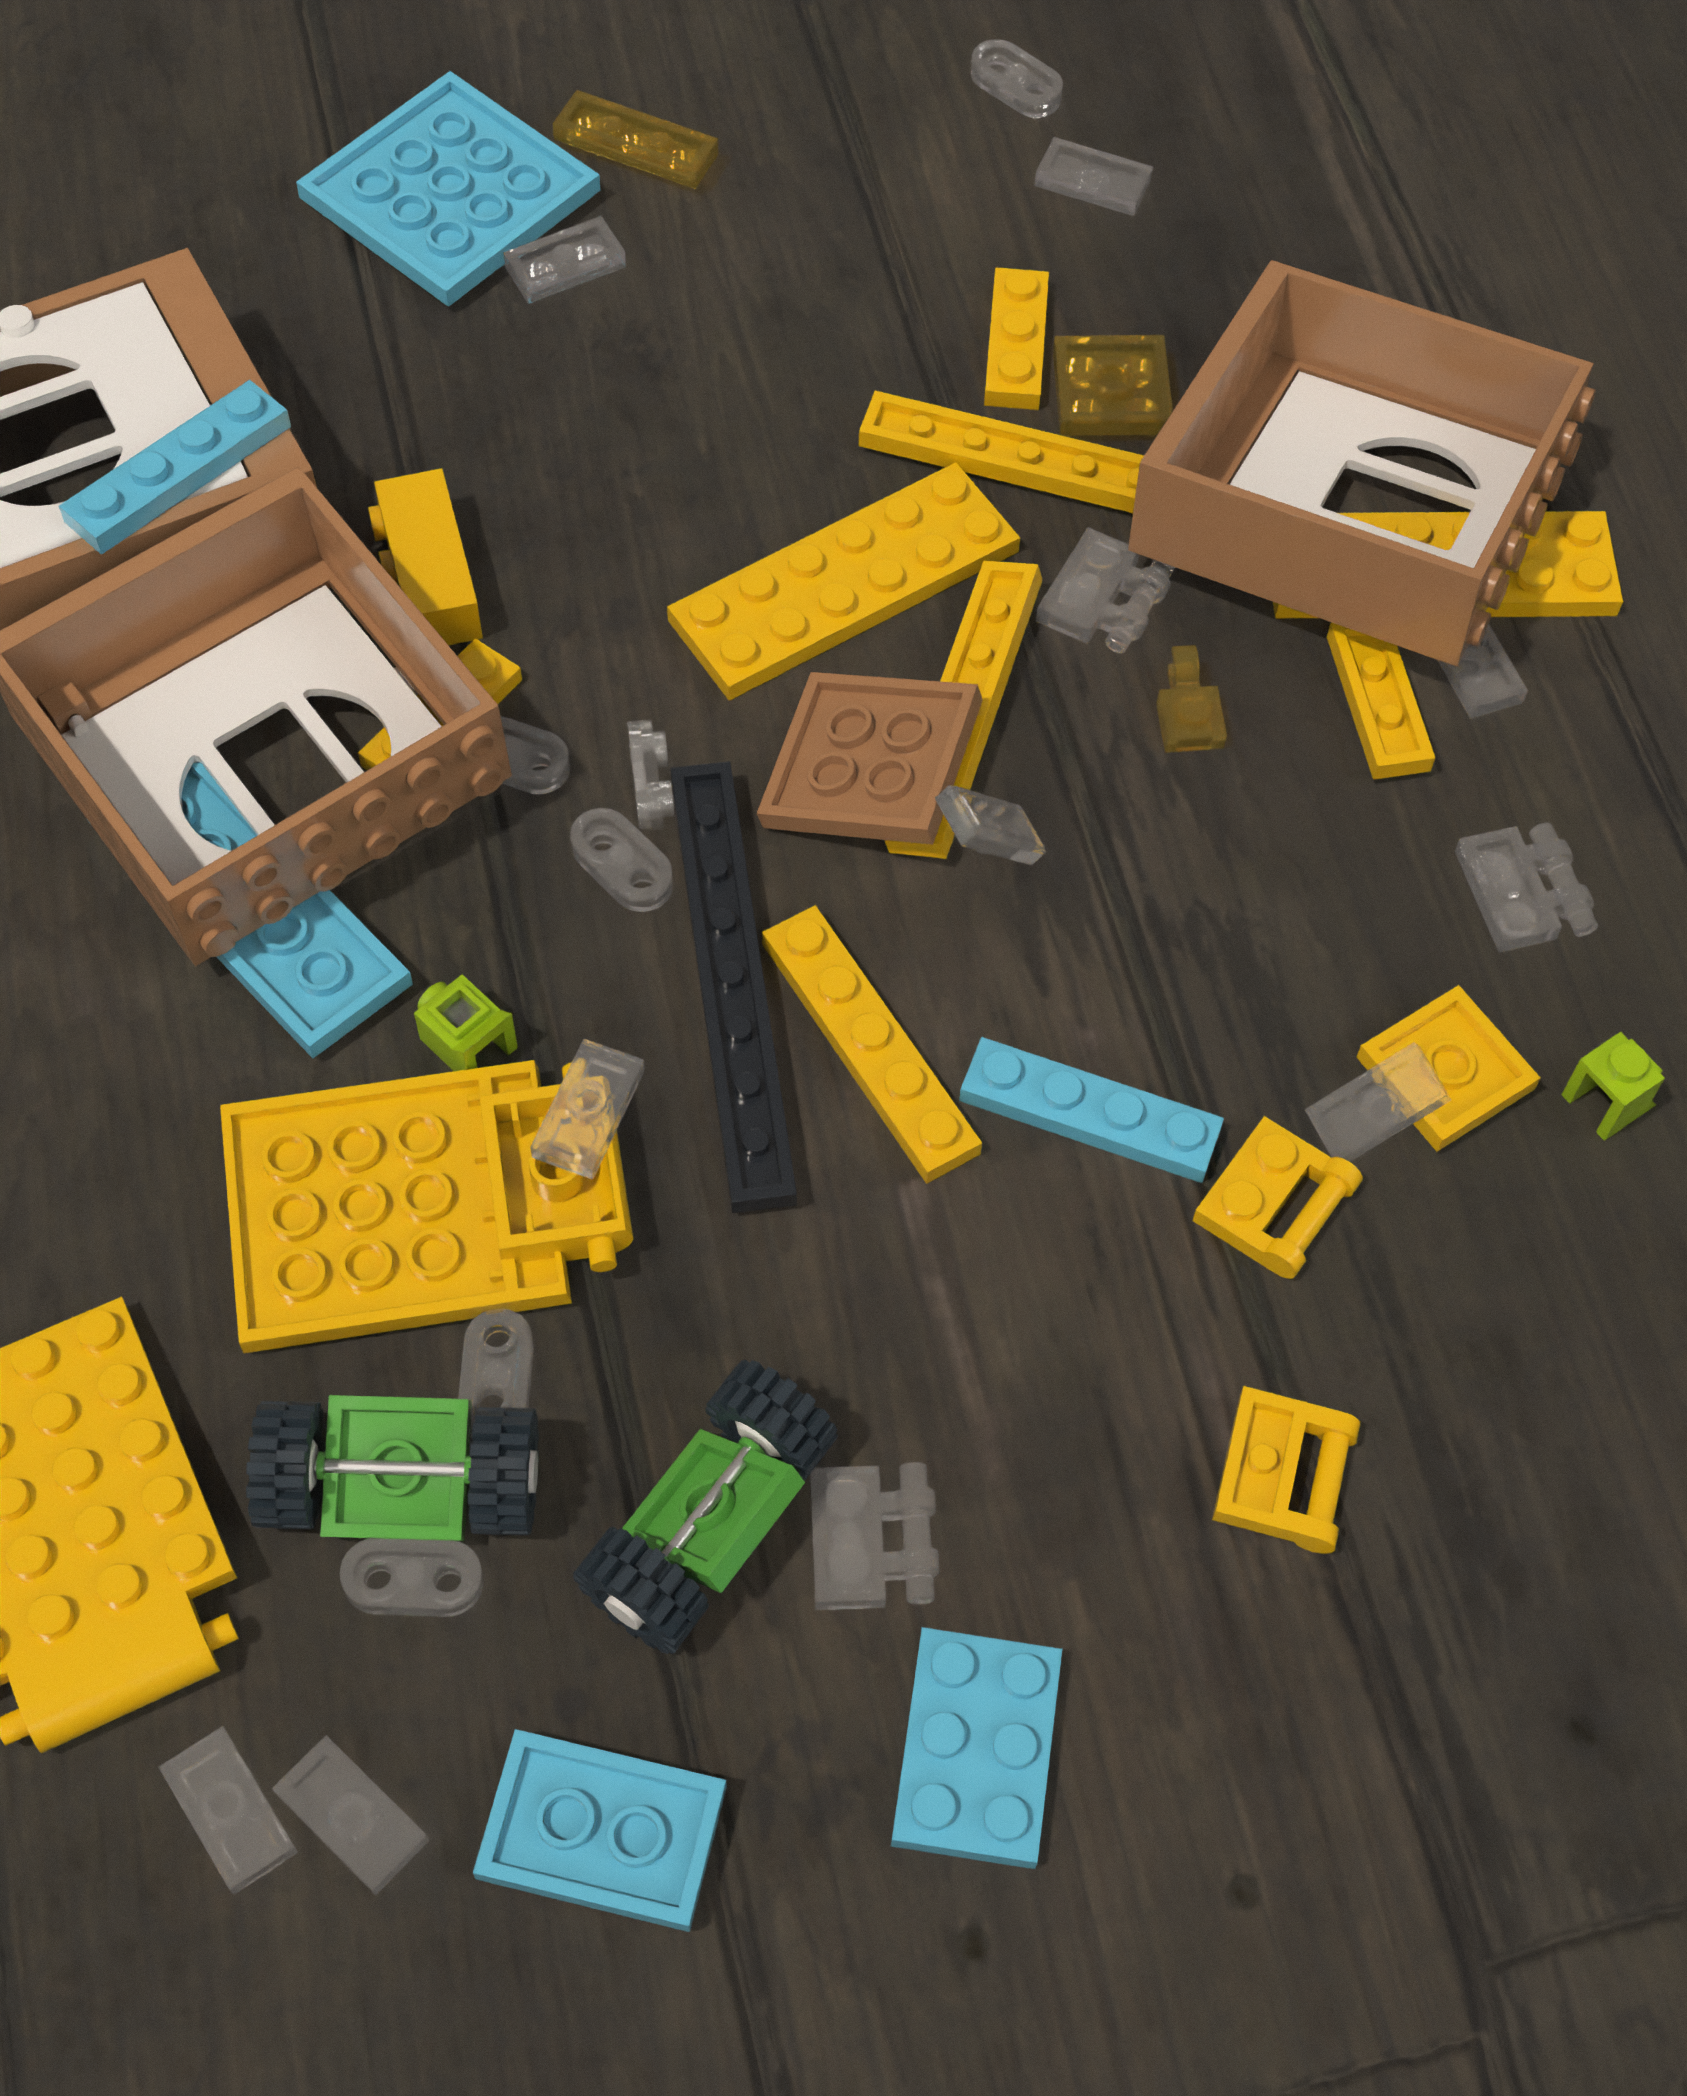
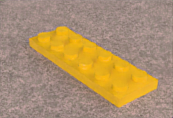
[667,462,1020,701]
[1273,511,1623,619]

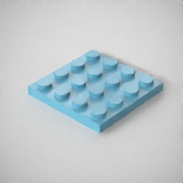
[296,71,601,307]

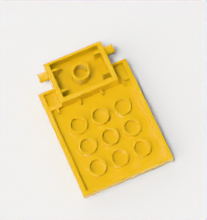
[220,1060,633,1354]
[0,1297,239,1753]

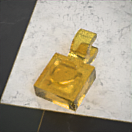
[1156,645,1227,753]

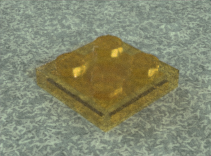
[1053,335,1173,436]

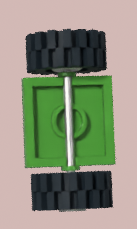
[573,1360,838,1654]
[246,1395,539,1541]

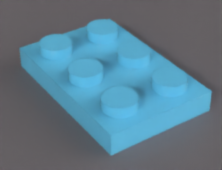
[891,1627,1062,1869]
[473,1729,727,1932]

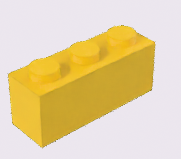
[368,468,483,645]

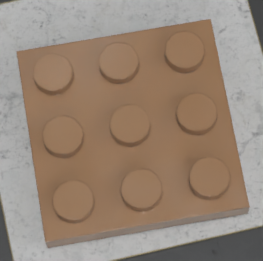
[757,672,983,845]

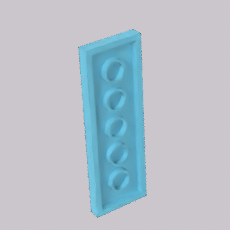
[87,762,413,1059]

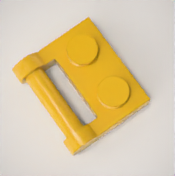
[1192,1116,1363,1279]
[1212,1386,1360,1554]

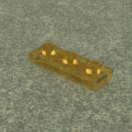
[553,90,718,189]

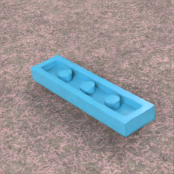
[59,380,291,555]
[959,1037,1224,1183]

